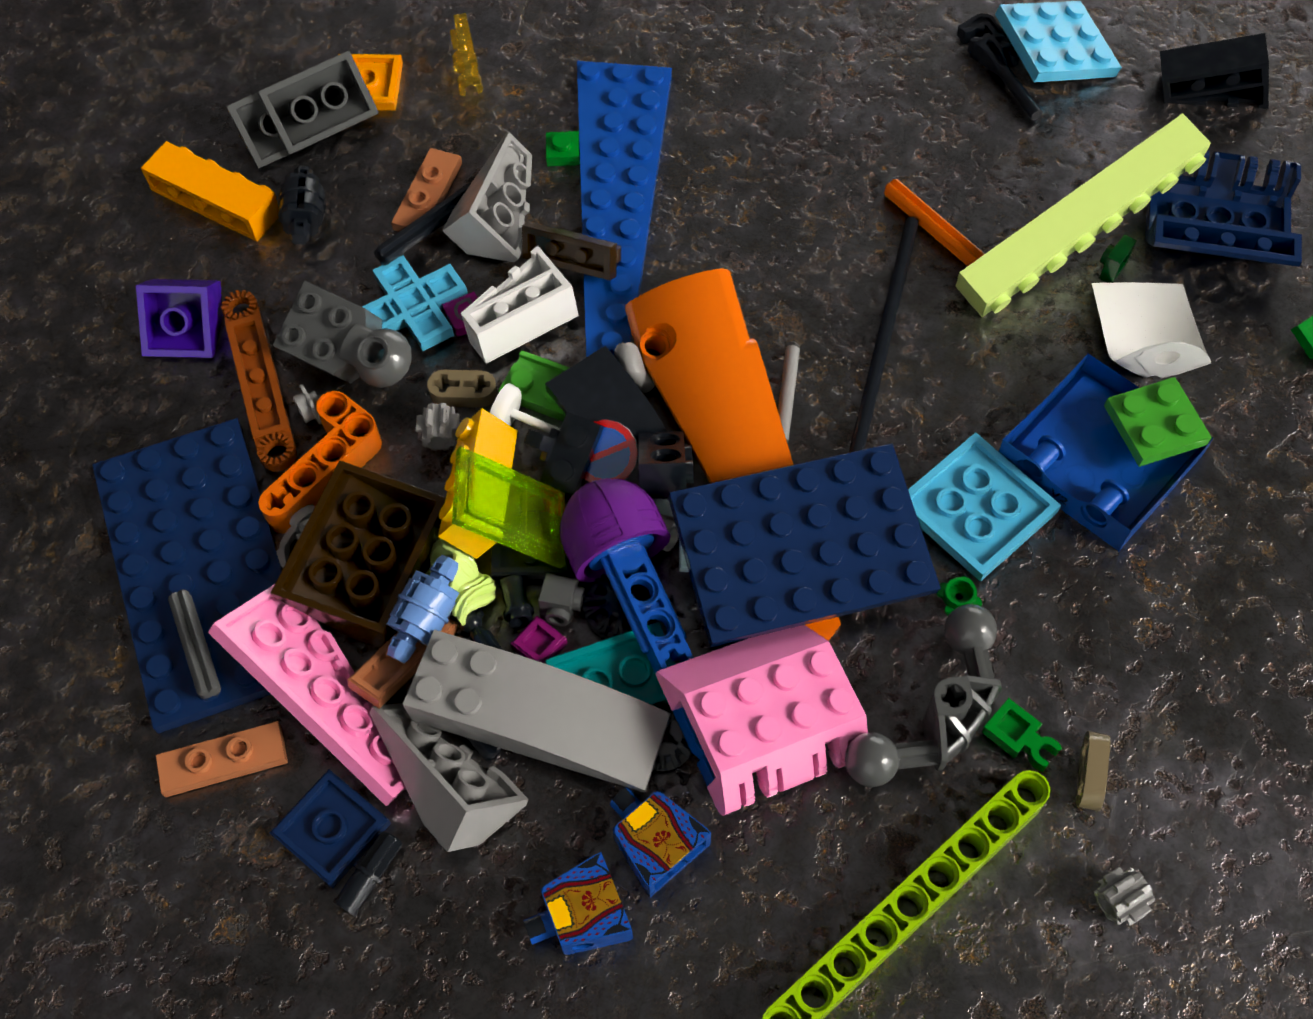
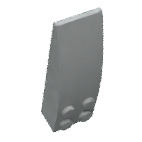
[402,630,671,793]

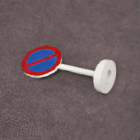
[490,383,639,482]

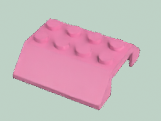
[655,625,868,816]

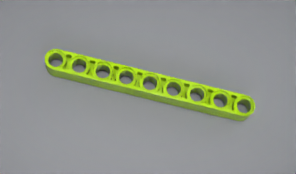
[762,770,1050,1019]

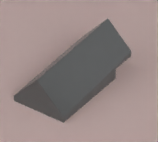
[226,51,379,169]

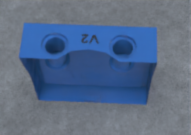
[998,353,1213,551]

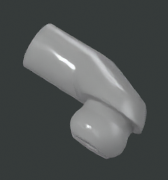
[614,342,655,393]

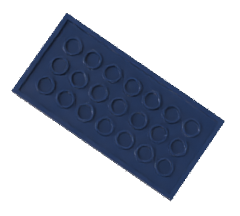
[92,418,283,734]

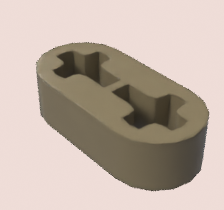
[427,369,498,408]
[1076,731,1111,812]

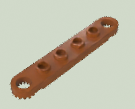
[221,290,297,472]

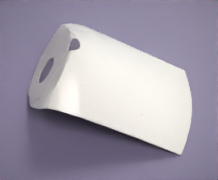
[1091,282,1211,379]

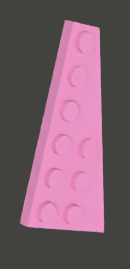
[208,584,406,806]

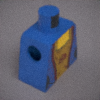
[609,788,711,898]
[523,852,633,955]

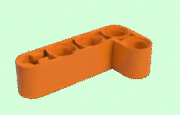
[258,391,382,534]

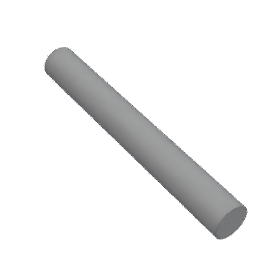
[778,345,800,443]

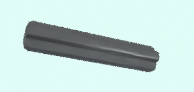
[168,589,221,699]

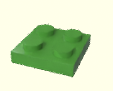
[1104,377,1212,467]

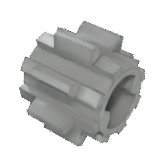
[415,403,461,451]
[1094,867,1155,926]

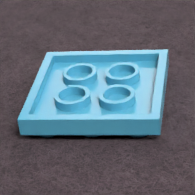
[995,1,1122,83]
[908,432,1061,582]

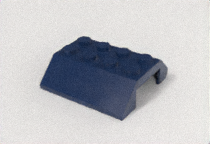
[1145,150,1302,267]

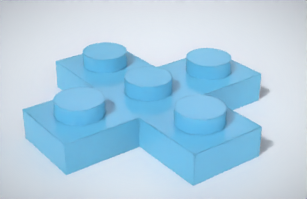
[362,255,468,351]

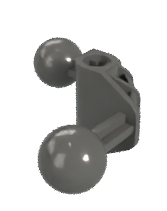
[845,604,1002,787]

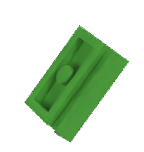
[498,350,570,421]

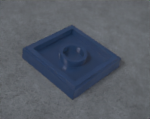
[269,769,391,889]

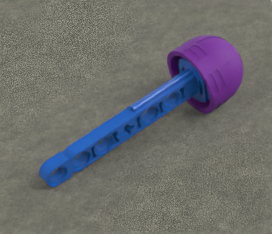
[560,478,716,786]

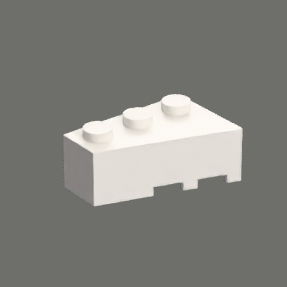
[461,246,579,364]

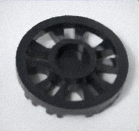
[583,574,654,639]

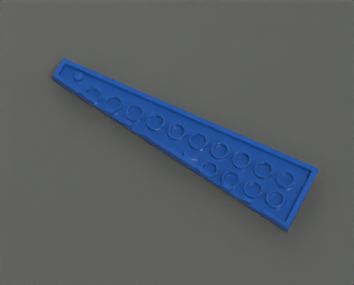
[577,61,672,357]

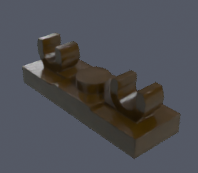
[522,222,621,280]

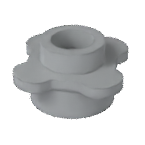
[292,384,322,425]

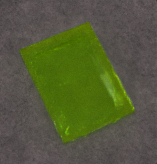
[452,446,565,569]

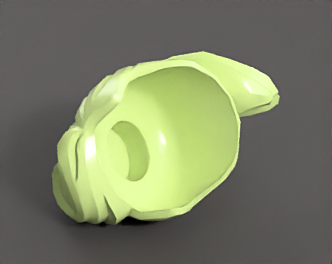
[425,539,496,626]

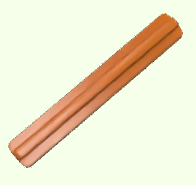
[884,179,985,266]

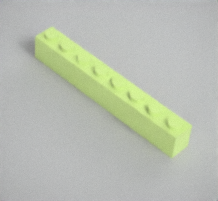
[955,113,1211,317]

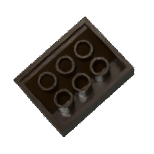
[271,460,446,648]

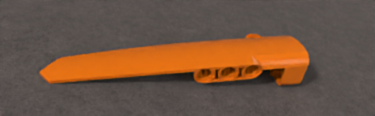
[625,268,841,641]

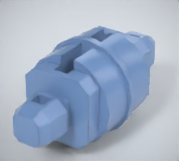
[387,555,459,663]

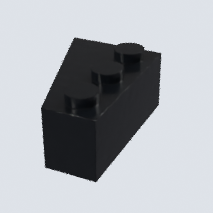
[1160,33,1269,109]

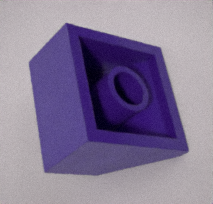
[136,279,223,358]

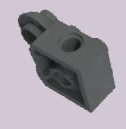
[273,281,412,388]

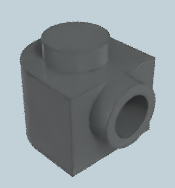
[538,573,585,626]

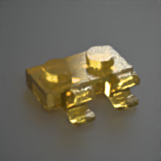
[450,13,483,96]

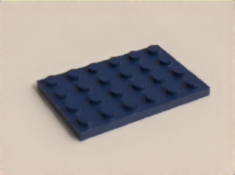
[668,443,941,647]

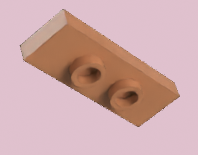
[391,148,462,232]
[347,617,458,709]
[156,721,288,798]

